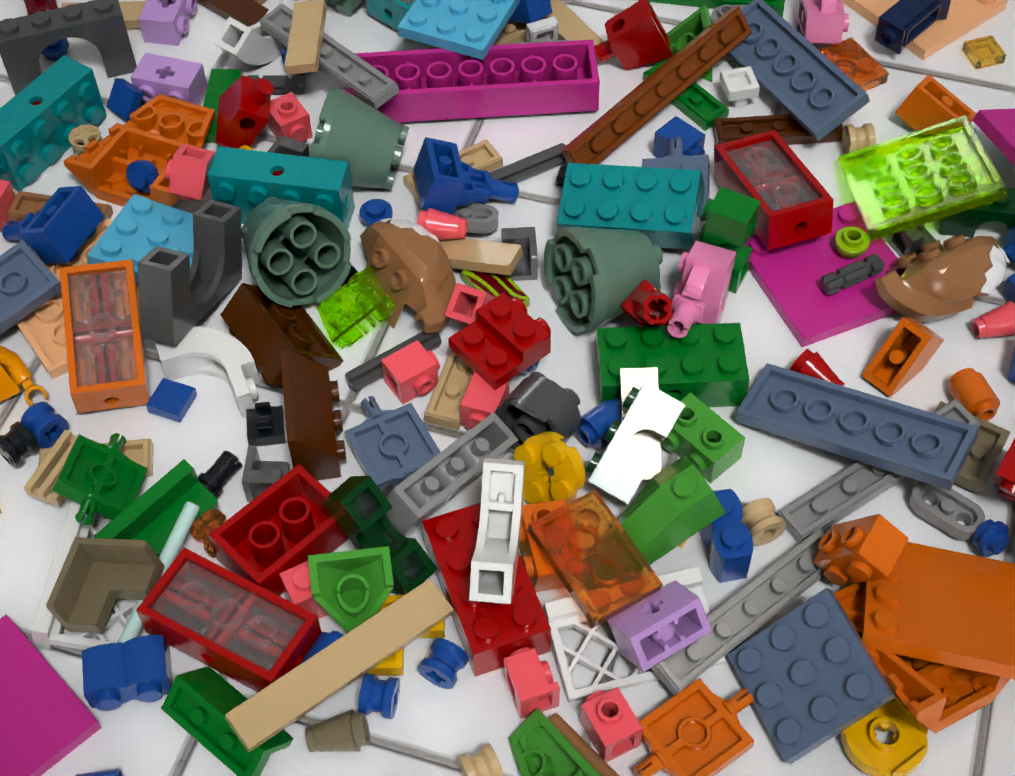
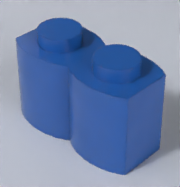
[699,488,753,583]
[82,635,173,711]

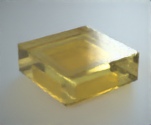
[962,35,1006,69]

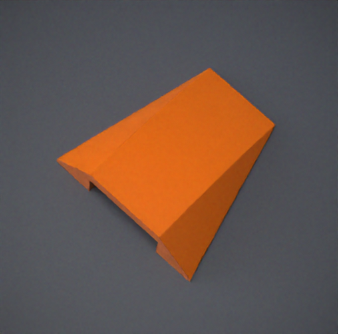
[63,94,215,207]
[834,582,1010,734]

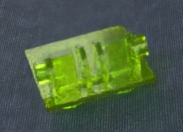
[317,265,397,349]

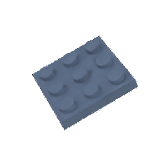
[727,588,896,764]

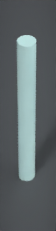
[117,502,200,643]

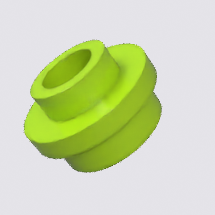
[835,226,870,259]

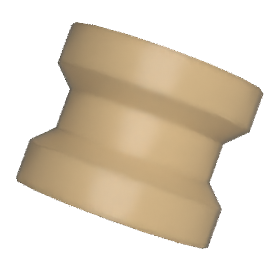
[842,123,876,157]
[69,124,102,157]
[741,498,787,546]
[457,743,504,776]

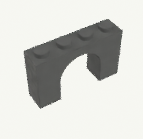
[0,0,137,96]
[138,200,242,346]

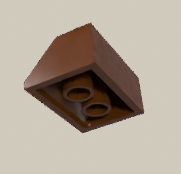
[220,283,344,387]
[280,350,347,480]

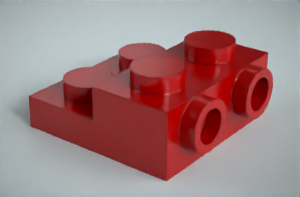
[448,293,551,390]

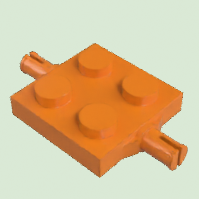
[632,678,755,776]

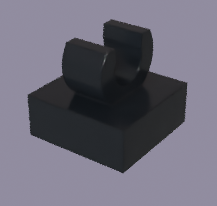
[246,402,286,447]

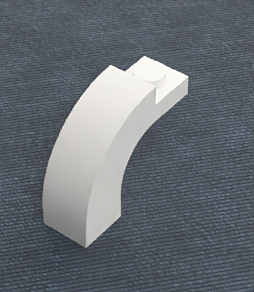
[214,0,309,65]
[154,326,260,418]
[469,458,525,604]

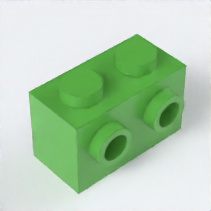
[660,393,745,483]

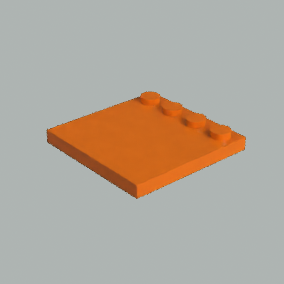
[861,542,1015,680]

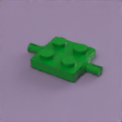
[52,433,148,525]

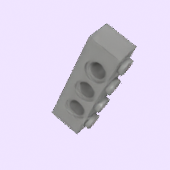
[386,412,519,536]

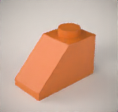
[895,75,976,133]
[861,317,944,397]

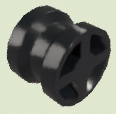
[0,421,40,468]

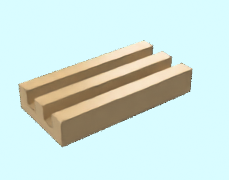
[24,430,97,507]

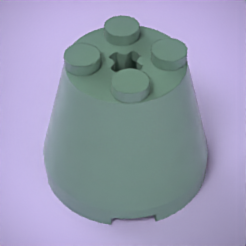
[309,87,409,190]
[241,197,352,308]
[544,226,663,333]

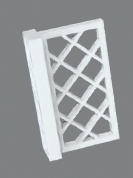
[31,501,138,651]
[543,566,726,703]

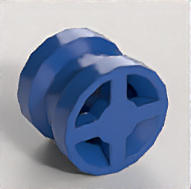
[20,402,69,448]
[418,638,469,689]
[358,673,400,720]

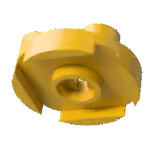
[514,431,585,504]
[840,697,928,776]

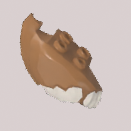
[358,218,456,333]
[874,234,1010,322]

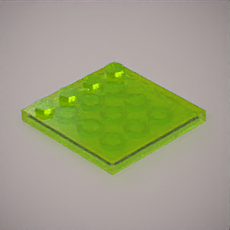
[838,115,1007,241]

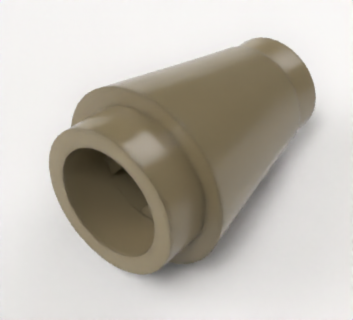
[305,709,370,752]

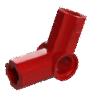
[620,279,673,326]

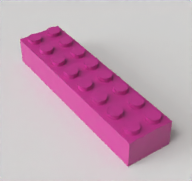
[345,40,600,122]

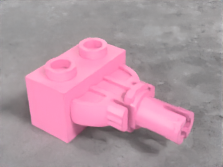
[797,0,849,43]
[667,241,736,338]

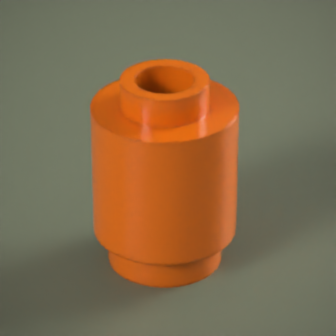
[949,368,1000,421]

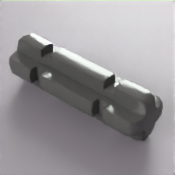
[247,75,306,94]
[820,254,885,295]

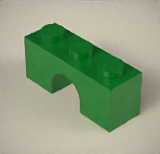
[699,187,761,294]

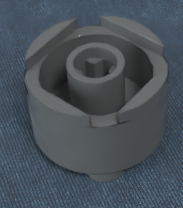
[495,372,581,450]

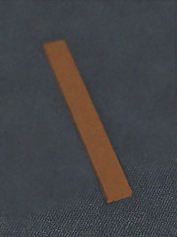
[561,6,752,164]

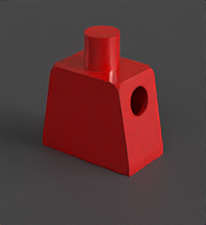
[594,0,673,70]
[215,76,274,148]

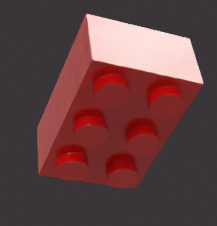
[209,464,349,596]

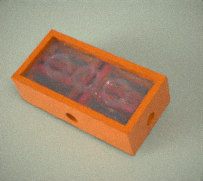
[60,259,150,413]

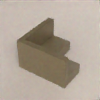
[46,537,165,634]

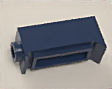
[875,0,951,54]

